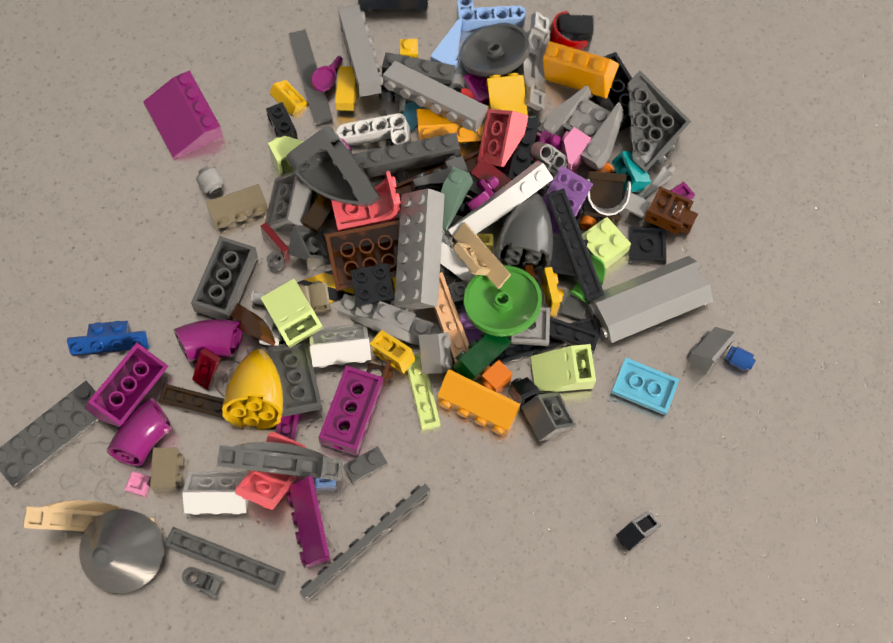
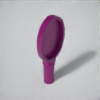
[311,55,343,92]

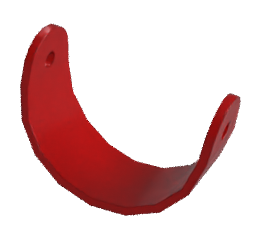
[548,11,588,50]

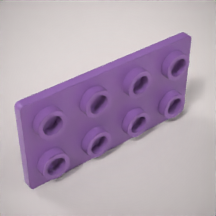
[543,166,593,235]

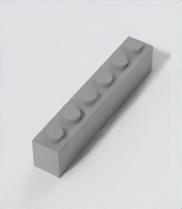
[338,4,384,97]
[383,61,488,133]

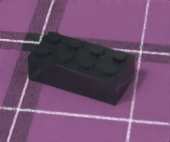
[594,52,632,130]

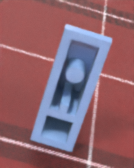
[430,19,462,69]

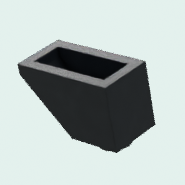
[508,377,540,411]
[616,510,661,551]

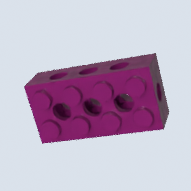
[318,365,384,456]

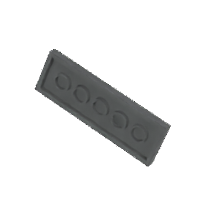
[0,381,99,488]

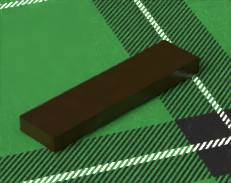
[158,383,226,421]

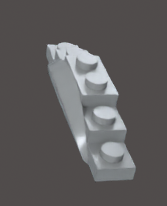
[519,12,550,111]
[337,294,442,346]

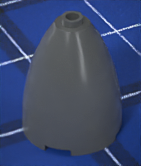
[494,193,553,270]

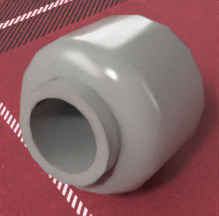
[196,166,224,195]

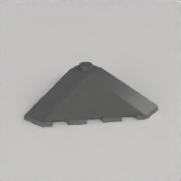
[627,71,691,173]

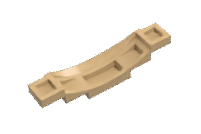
[23,500,155,532]

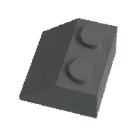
[521,392,577,441]

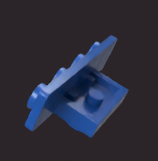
[67,321,149,355]

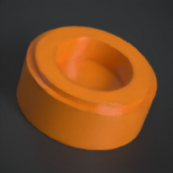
[579,215,598,231]

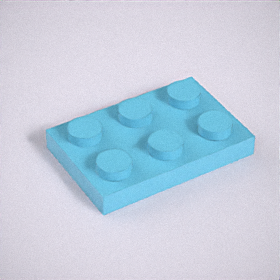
[611,357,680,416]

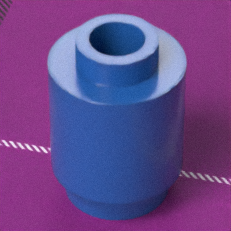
[725,346,756,371]

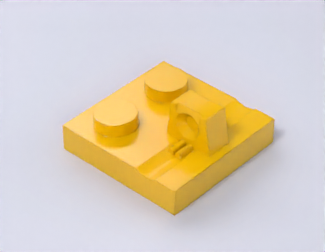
[541,267,564,317]

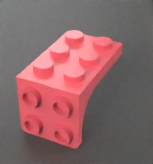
[331,171,400,232]
[235,432,306,510]

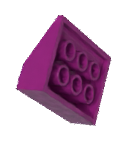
[143,70,223,159]

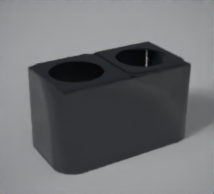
[557,15,594,42]

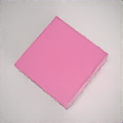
[124,471,151,497]

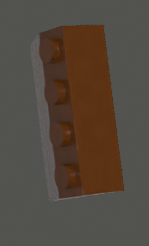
[325,220,400,291]

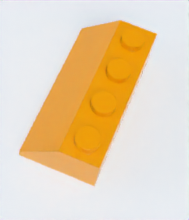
[543,41,619,99]
[416,106,489,144]
[437,369,520,436]

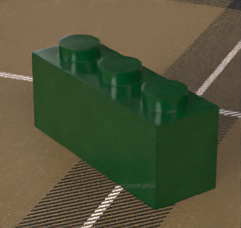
[452,332,512,380]

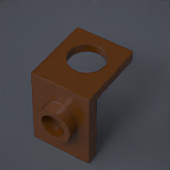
[366,360,394,387]

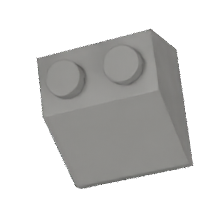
[688,327,738,374]

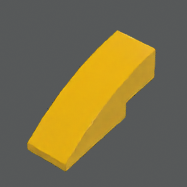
[335,66,356,111]

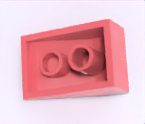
[477,109,528,167]

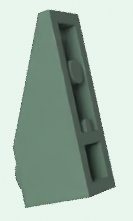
[441,166,473,231]

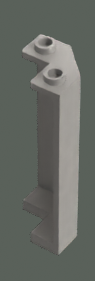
[588,256,713,343]

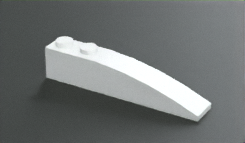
[447,162,553,243]

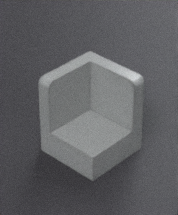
[620,193,651,218]

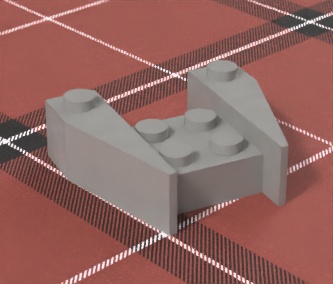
[537,85,624,171]

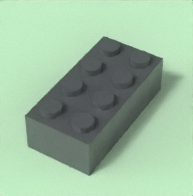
[191,236,258,320]

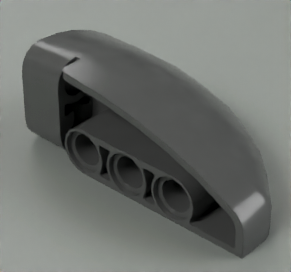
[286,126,381,207]

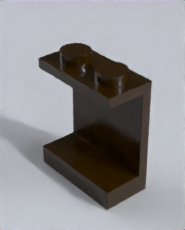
[583,171,626,222]

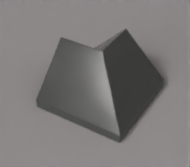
[288,226,330,271]

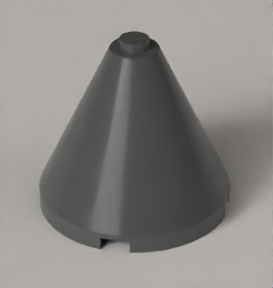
[79,509,164,593]

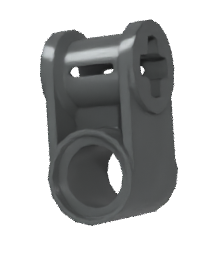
[182,567,224,599]

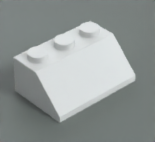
[309,324,371,368]
[182,471,249,515]

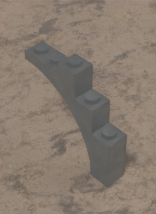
[410,155,513,227]

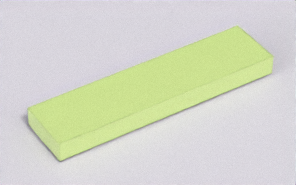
[407,353,441,431]

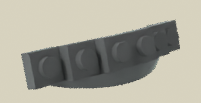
[217,442,344,481]

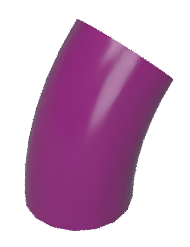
[173,319,242,362]
[107,398,172,466]

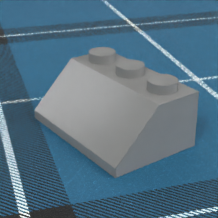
[265,172,314,233]

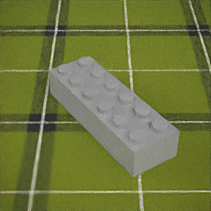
[394,188,445,310]

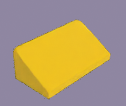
[269,80,308,116]

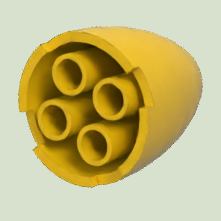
[222,349,283,430]

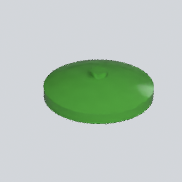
[464,265,542,336]

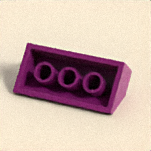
[84,343,169,427]
[287,476,331,569]

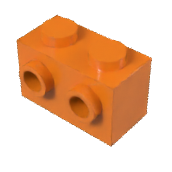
[480,360,513,394]

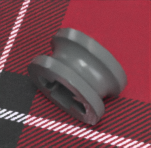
[267,252,284,271]

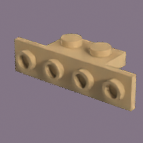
[453,223,511,289]

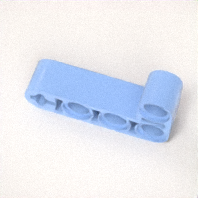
[457,0,526,31]

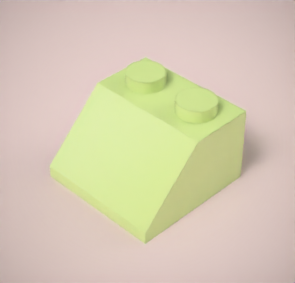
[268,136,304,177]

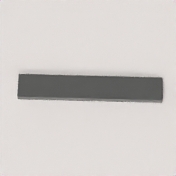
[289,29,333,125]
[164,527,286,592]

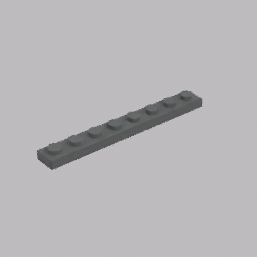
[300,484,430,602]

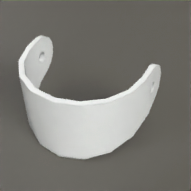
[586,179,631,216]

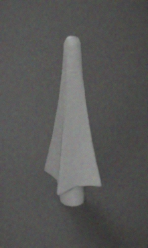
[641,165,675,199]

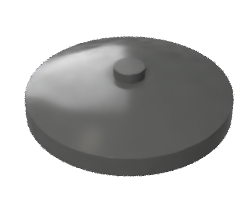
[460,23,530,77]

